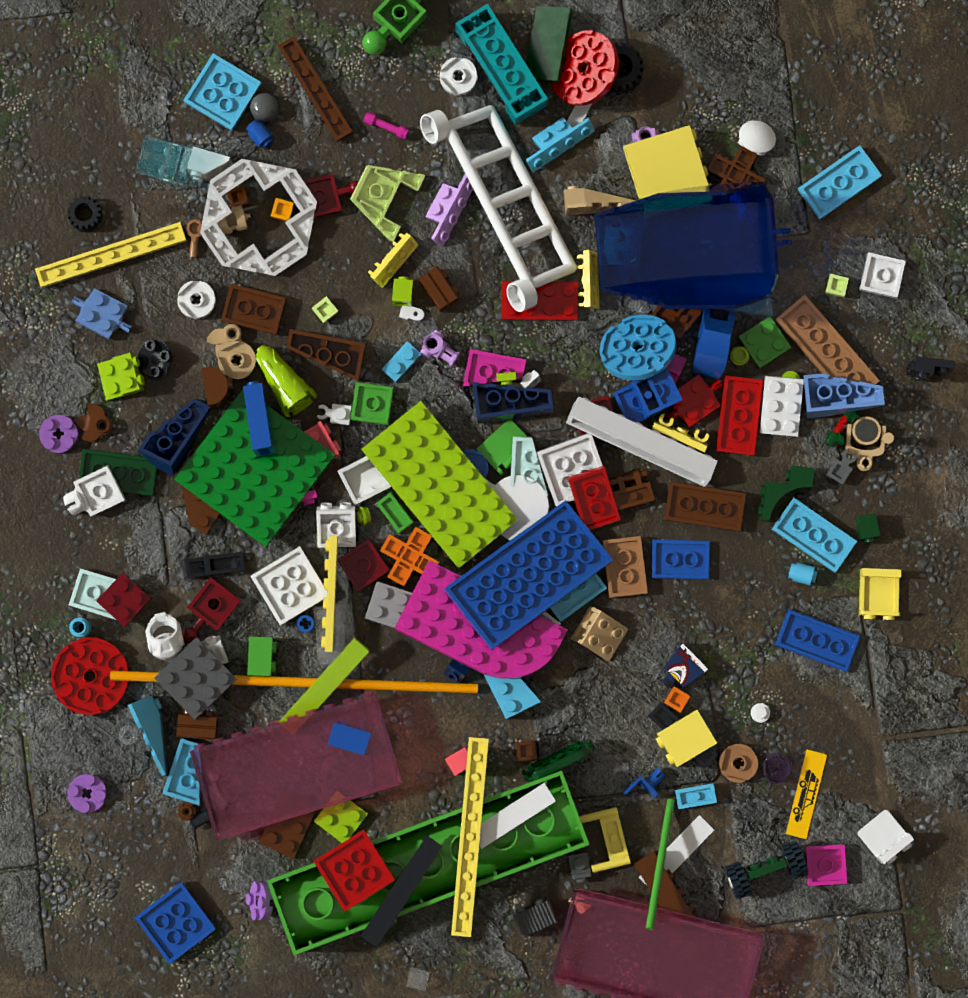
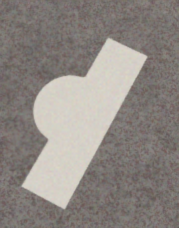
[484,475,549,540]

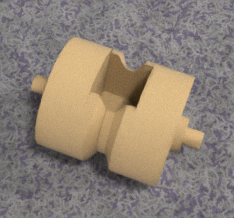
[217,205,251,235]

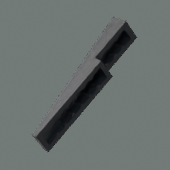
[360,835,443,947]

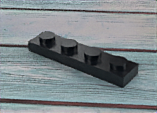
[647,702,718,769]

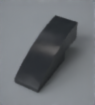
[181,552,245,579]

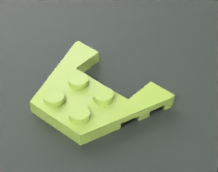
[350,165,425,242]

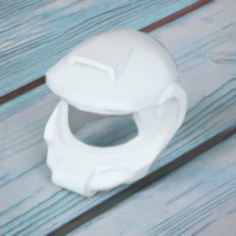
[145,612,185,660]

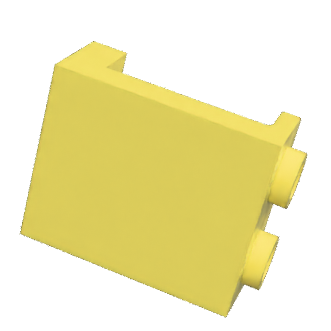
[859,568,901,620]
[656,710,717,767]

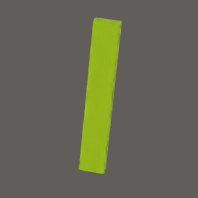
[279,638,369,735]

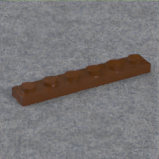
[278,36,353,142]

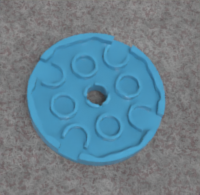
[600,315,677,380]

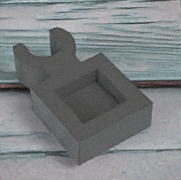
[826,449,857,485]

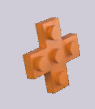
[380,527,440,586]

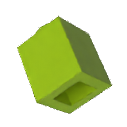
[392,277,413,306]

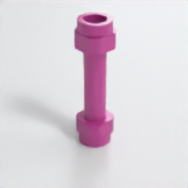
[363,112,409,140]

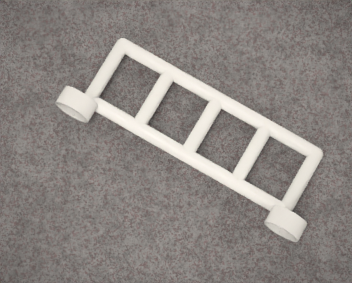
[420,105,577,312]

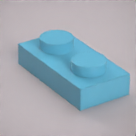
[382,341,421,383]
[675,783,717,809]

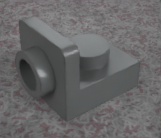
[568,852,592,882]

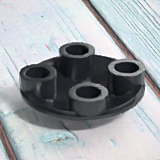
[137,340,172,378]

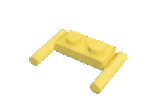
[579,807,631,873]

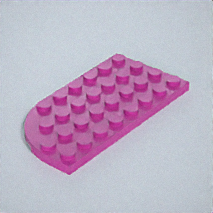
[394,560,568,679]

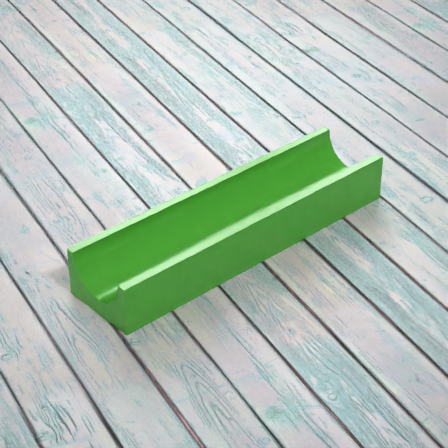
[267,770,589,955]

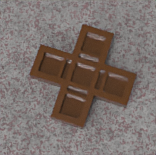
[707,146,766,205]

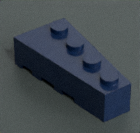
[472,382,553,424]

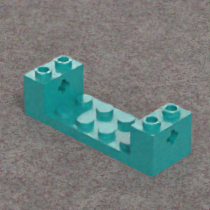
[455,4,548,126]

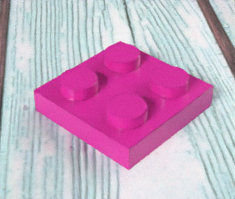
[805,844,847,886]

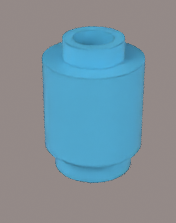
[788,562,817,585]
[69,618,91,638]

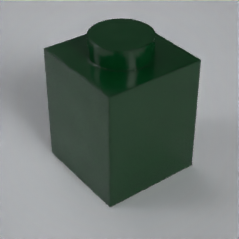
[854,513,880,543]

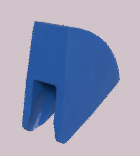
[692,306,735,380]

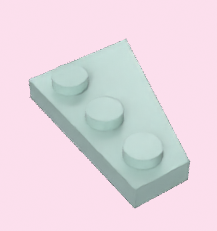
[510,436,548,496]

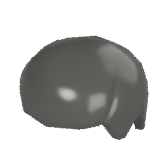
[250,93,280,124]

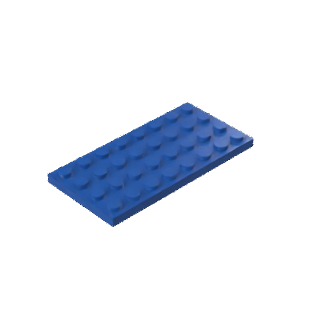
[444,500,613,651]

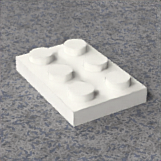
[759,376,804,437]

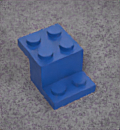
[612,367,683,423]

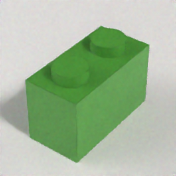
[247,637,277,676]

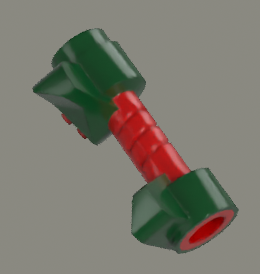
[824,411,861,448]

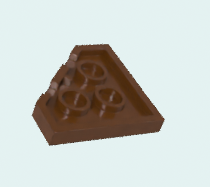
[178,456,220,535]

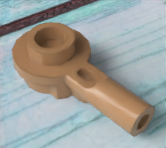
[186,219,202,258]

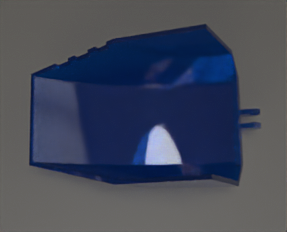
[594,181,792,309]

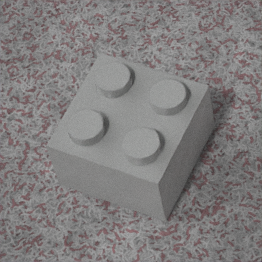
[365,582,412,628]

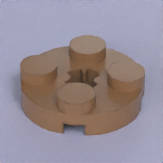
[719,744,758,783]

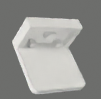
[858,810,914,864]

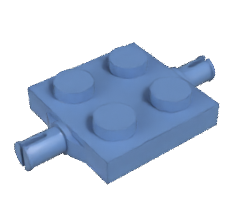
[72,288,132,340]

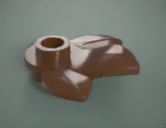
[75,404,113,442]

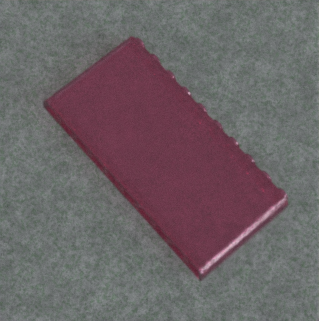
[190,691,404,841]
[551,888,764,998]

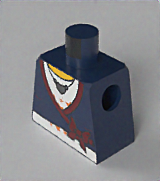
[661,643,708,690]

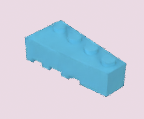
[484,674,541,719]

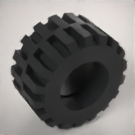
[609,43,644,95]

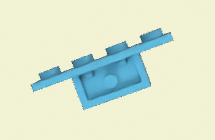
[526,117,595,173]

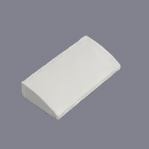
[337,456,391,505]

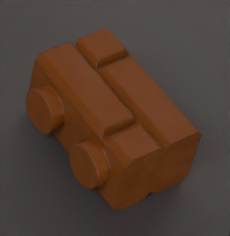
[418,266,460,312]
[176,710,218,740]

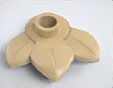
[207,324,242,358]

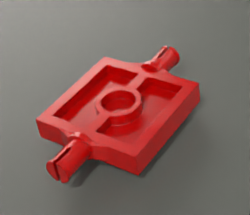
[665,375,723,428]

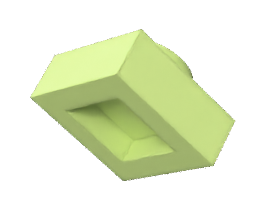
[825,274,849,298]
[312,296,338,324]

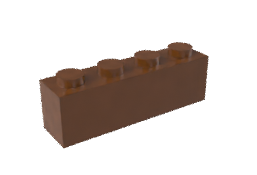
[633,851,696,931]

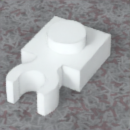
[317,404,352,426]

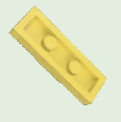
[368,233,419,288]
[577,250,600,310]
[652,413,709,452]

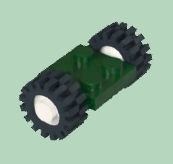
[725,841,809,900]

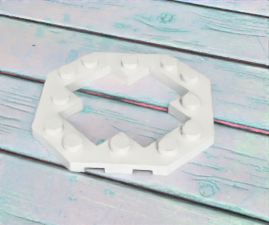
[200,159,317,276]

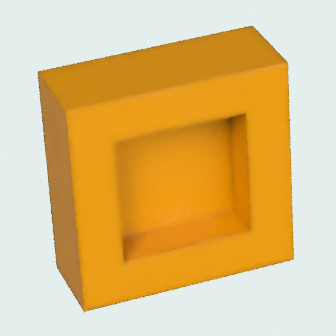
[271,198,295,221]

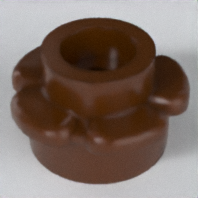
[178,802,197,821]

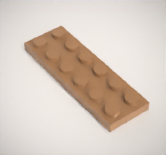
[776,295,880,385]

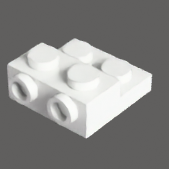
[316,502,356,547]

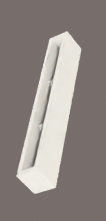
[566,397,717,487]

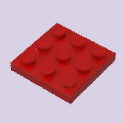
[313,830,395,912]

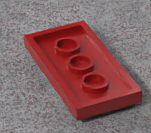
[501,281,578,321]
[716,375,763,456]

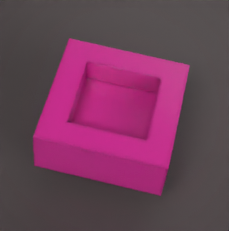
[300,490,318,506]

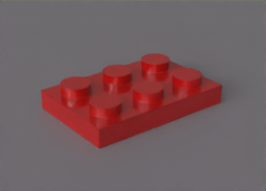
[567,465,621,530]

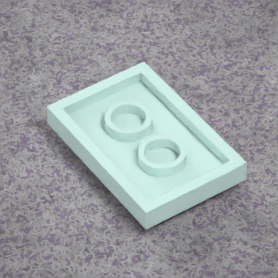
[69,569,116,620]

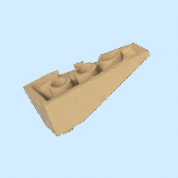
[564,186,642,216]

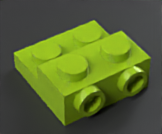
[97,353,145,401]

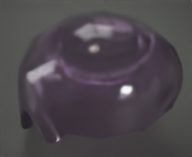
[763,752,792,784]

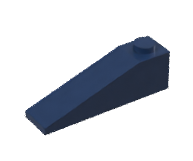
[138,398,211,477]

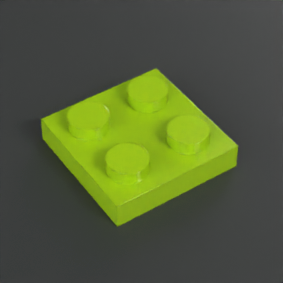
[314,790,368,843]

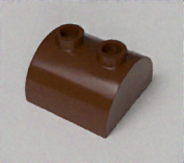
[201,367,235,410]

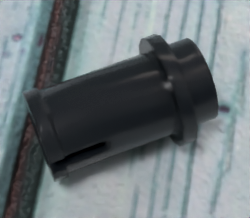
[189,808,216,830]

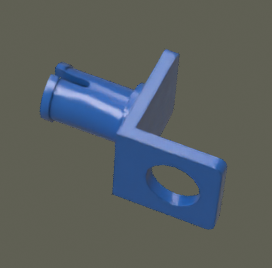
[623,768,666,798]

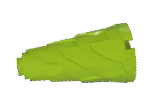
[256,345,317,417]

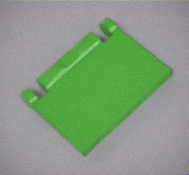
[476,420,527,475]

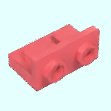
[304,421,341,460]

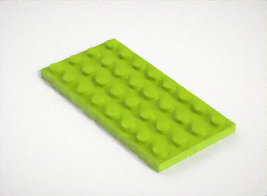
[361,401,518,569]

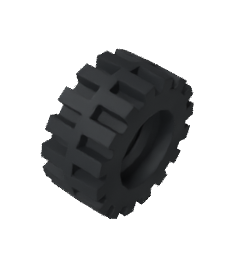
[67,196,103,232]

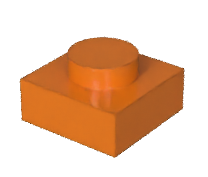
[664,686,690,713]

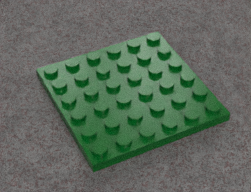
[174,389,336,548]

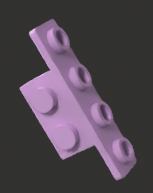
[426,174,474,247]

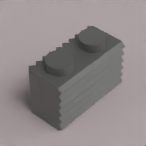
[513,898,558,937]

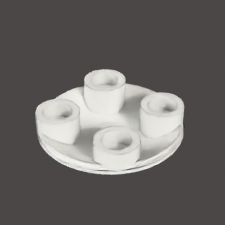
[739,120,776,155]

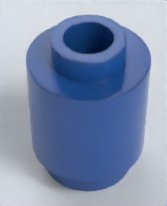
[246,120,274,148]

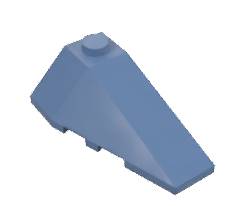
[804,373,885,418]

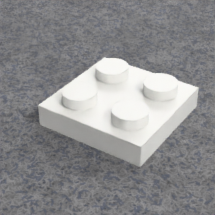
[859,252,906,299]

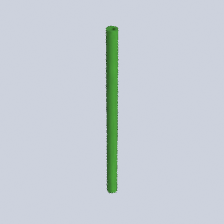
[646,799,675,930]

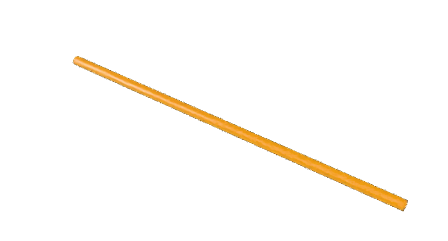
[110,671,478,694]

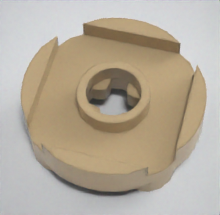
[218,341,256,379]

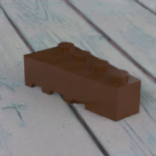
[286,329,366,381]

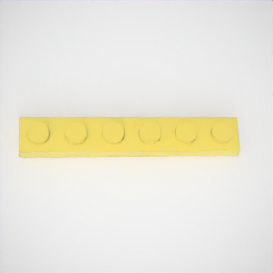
[321,535,338,652]

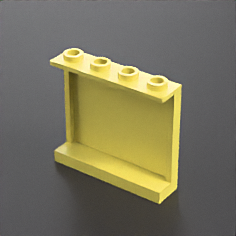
[623,125,714,220]

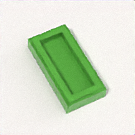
[376,492,414,534]

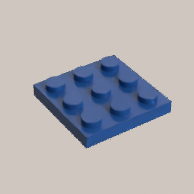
[135,882,217,965]

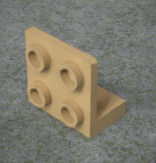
[571,606,628,661]

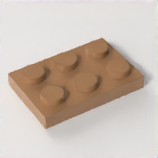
[602,536,648,598]

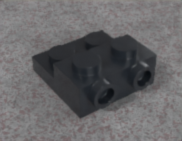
[906,356,955,381]

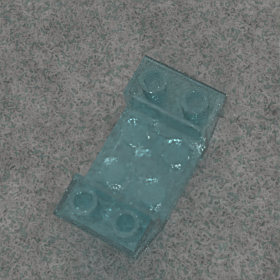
[136,136,192,185]

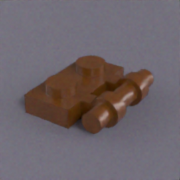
[609,469,655,511]

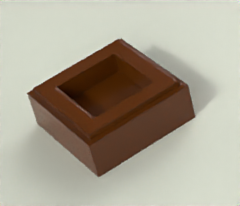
[227,185,250,207]
[516,740,537,761]

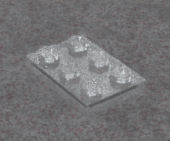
[313,603,355,665]

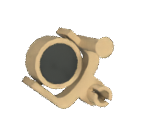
[845,416,894,471]

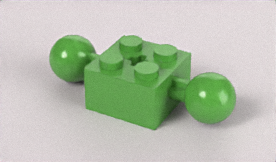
[362,0,428,55]

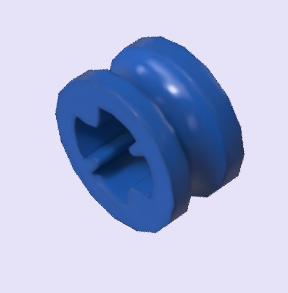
[297,615,315,633]

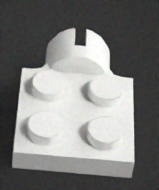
[63,465,125,517]

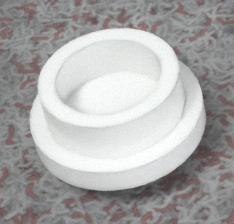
[751,703,770,723]

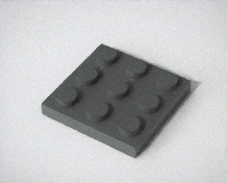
[155,637,237,720]

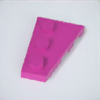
[463,349,526,386]

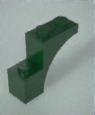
[758,465,815,522]

